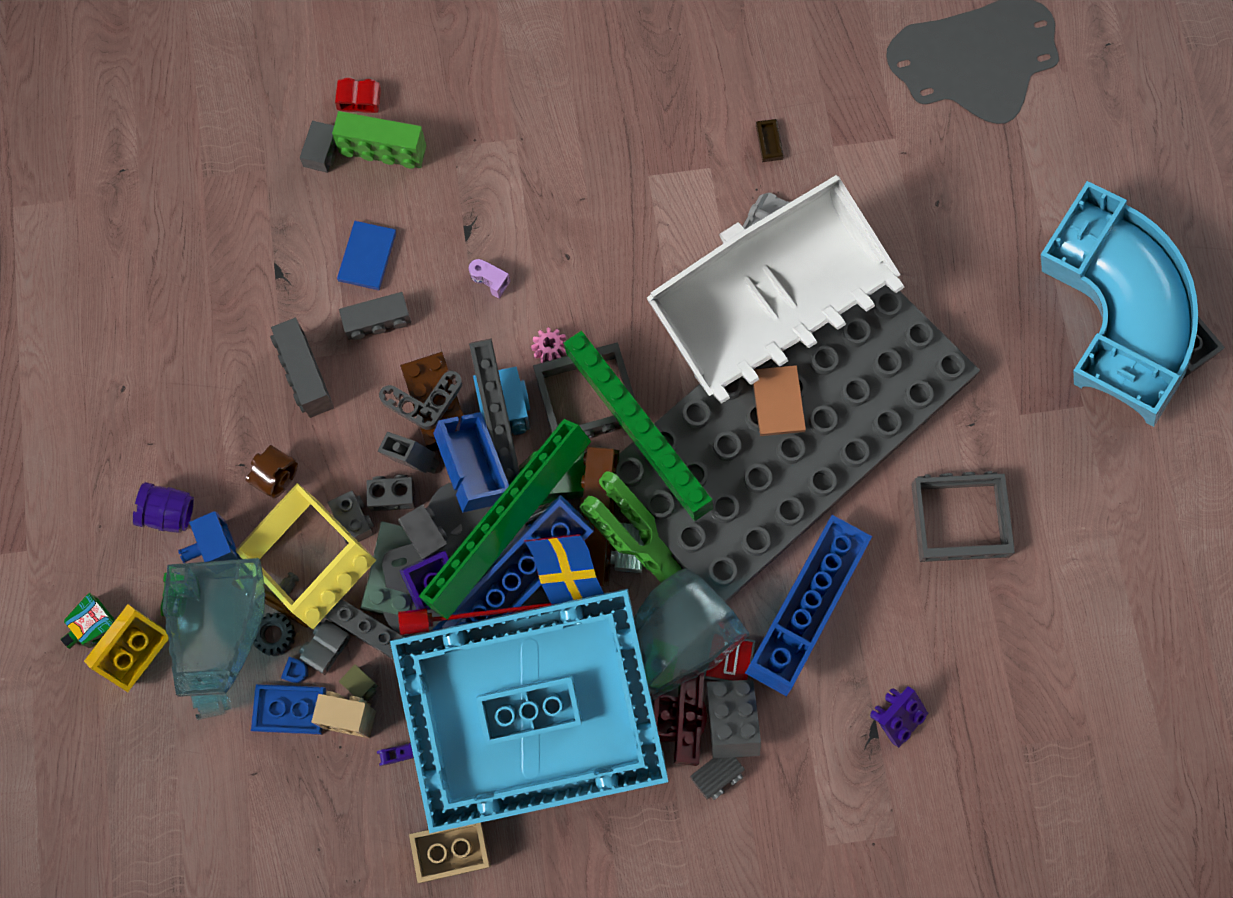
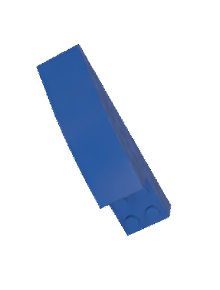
[431,495,594,631]
[745,515,872,696]

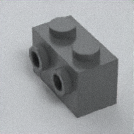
[328,491,374,544]

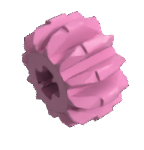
[531,327,567,363]

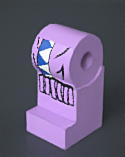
[469,259,510,298]

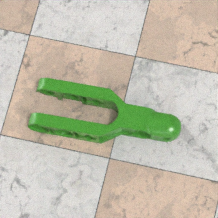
[580,471,683,586]

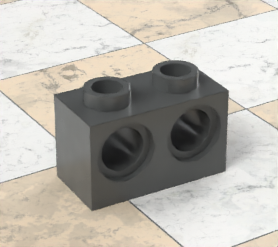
[366,475,415,511]

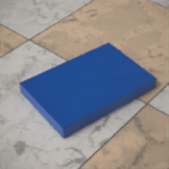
[337,221,397,290]
[251,684,326,735]

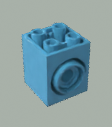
[473,366,531,435]

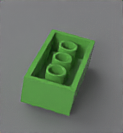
[332,111,426,169]

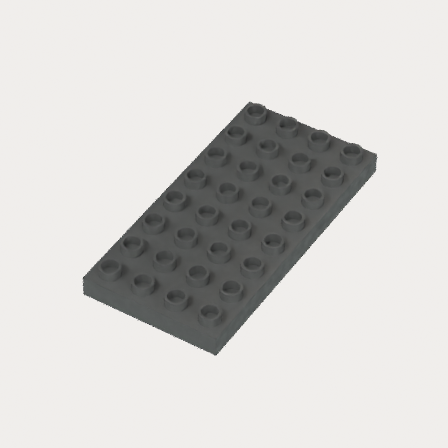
[616,285,980,609]

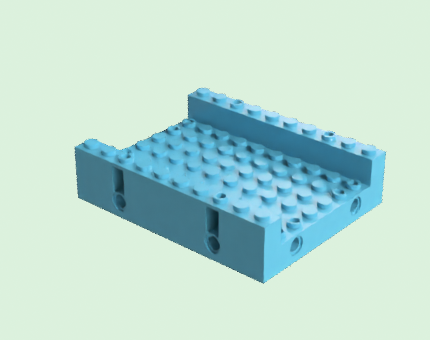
[390,589,668,833]

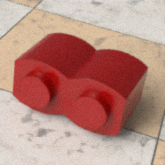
[335,78,381,113]

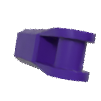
[377,742,414,766]

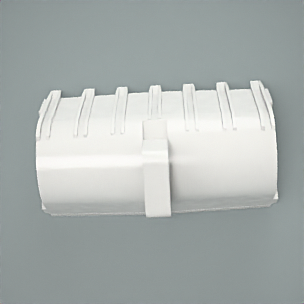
[647,175,905,404]

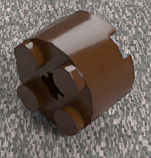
[245,445,298,499]

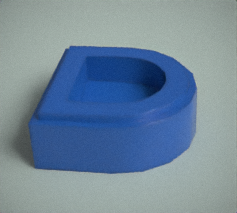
[281,657,309,683]

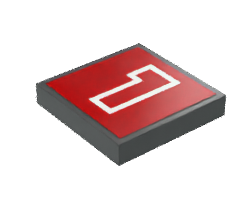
[704,633,755,682]

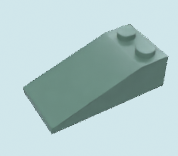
[360,521,412,615]

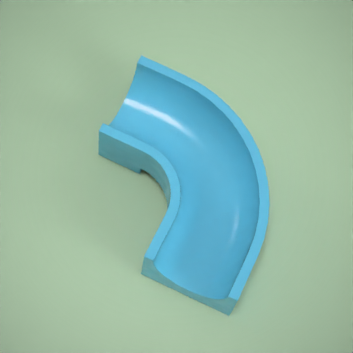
[1041,181,1198,427]

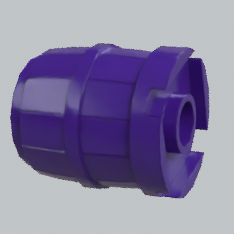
[133,482,194,533]

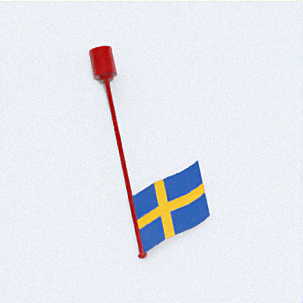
[398,534,604,635]

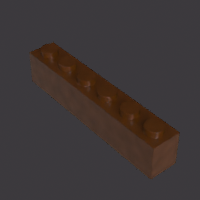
[580,447,620,586]

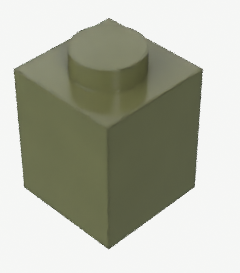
[339,665,378,701]

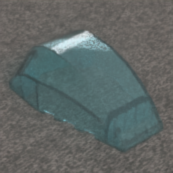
[163,558,265,697]
[634,568,749,701]

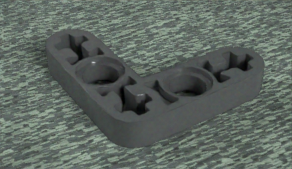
[379,371,462,430]

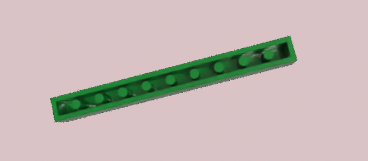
[563,331,713,522]
[419,419,591,620]

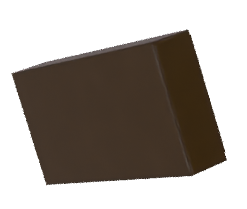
[756,119,784,162]

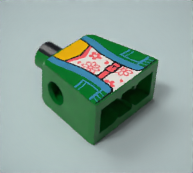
[61,593,115,649]

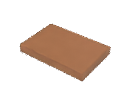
[753,365,806,436]

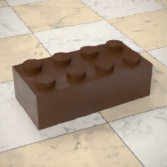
[400,352,463,451]

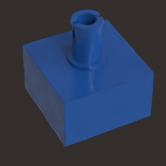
[178,511,241,572]

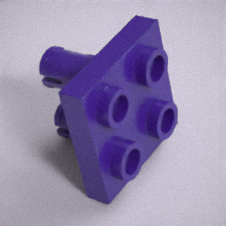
[870,686,929,748]

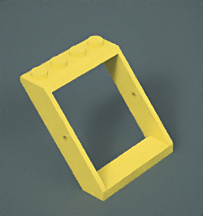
[236,483,376,629]

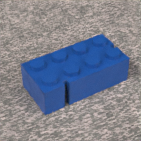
[434,412,509,513]

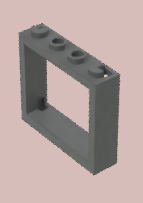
[533,342,635,438]
[911,471,1015,562]

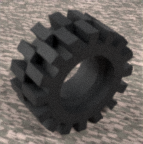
[251,612,296,656]

